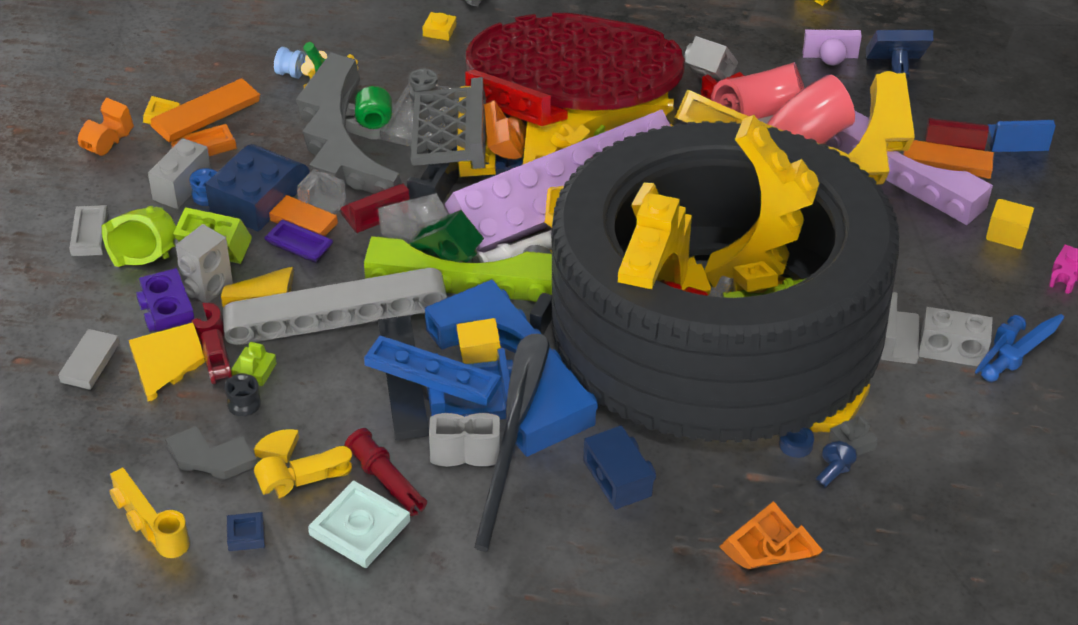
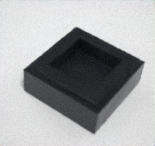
[530,293,552,335]

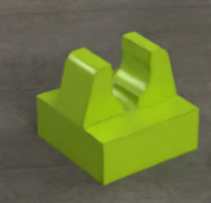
[231,341,277,386]

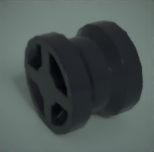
[224,374,261,416]

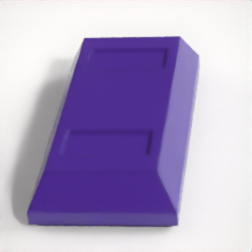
[264,219,333,263]

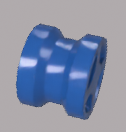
[189,168,217,206]

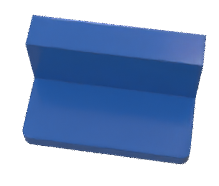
[987,120,1056,152]

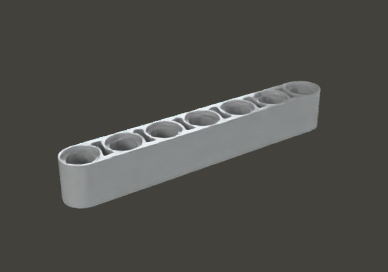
[222,268,447,345]

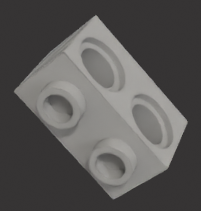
[684,36,738,82]
[176,224,233,303]
[919,307,993,366]

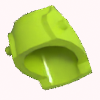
[101,206,176,267]

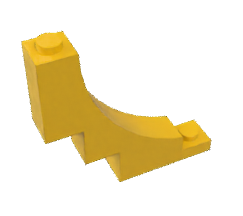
[849,71,915,185]
[523,93,674,164]

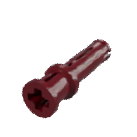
[344,428,427,516]

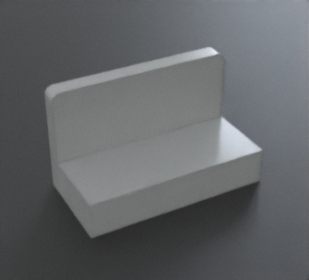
[880,292,919,364]

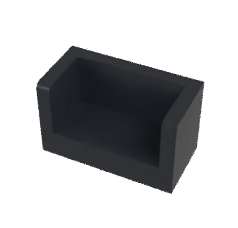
[407,149,459,215]

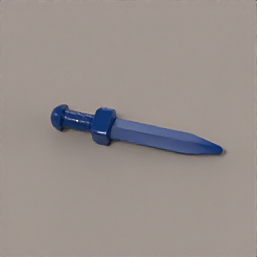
[981,314,1064,382]
[975,315,1026,374]

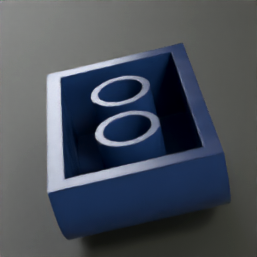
[205,144,311,232]

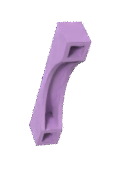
[825,110,993,225]

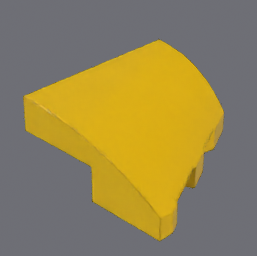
[221,267,294,308]
[128,322,205,401]

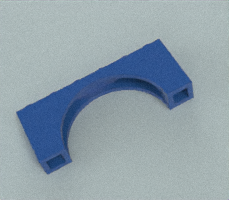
[425,280,598,457]

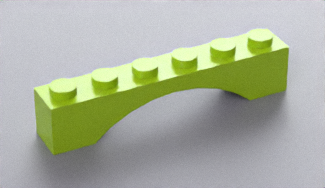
[364,236,552,302]

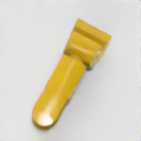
[254,446,352,499]

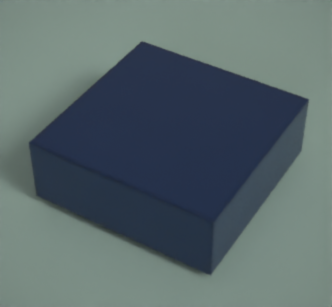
[227,512,265,551]

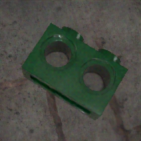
[408,210,484,263]

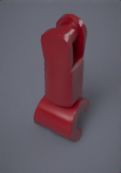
[191,303,232,384]

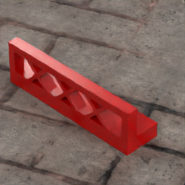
[465,70,568,126]

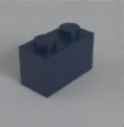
[583,425,656,510]

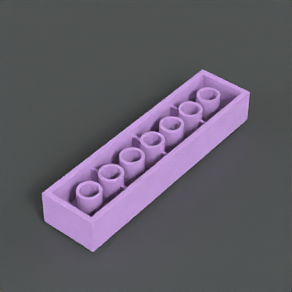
[445,110,671,253]

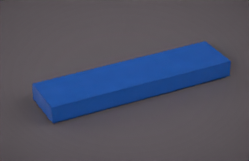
[364,335,501,407]

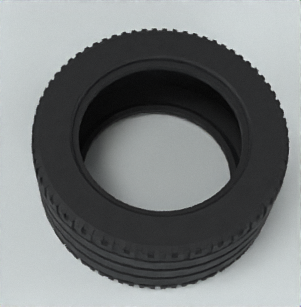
[551,121,899,442]

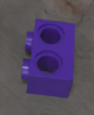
[136,268,195,333]

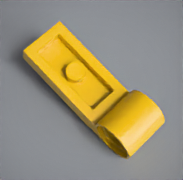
[110,467,190,558]

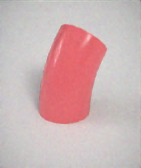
[711,62,805,119]
[767,74,855,144]

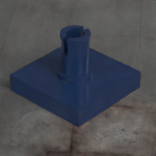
[866,30,934,78]

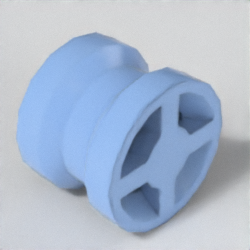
[274,47,306,79]

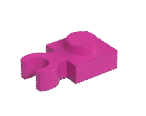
[1049,244,1078,294]

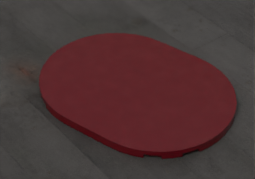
[466,13,685,111]

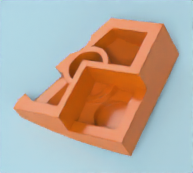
[484,100,527,159]
[719,501,823,569]

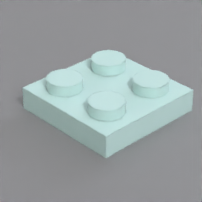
[308,480,410,568]

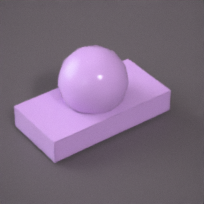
[802,29,862,66]

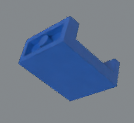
[427,348,513,420]

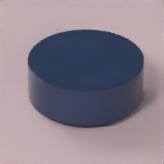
[779,427,815,458]

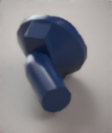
[815,441,857,488]

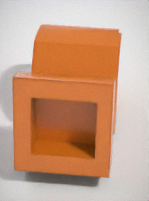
[78,97,134,156]

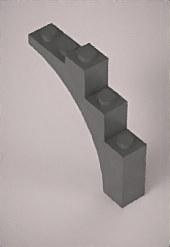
[296,52,402,194]

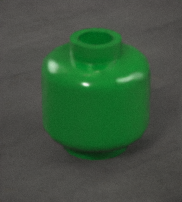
[354,86,392,129]

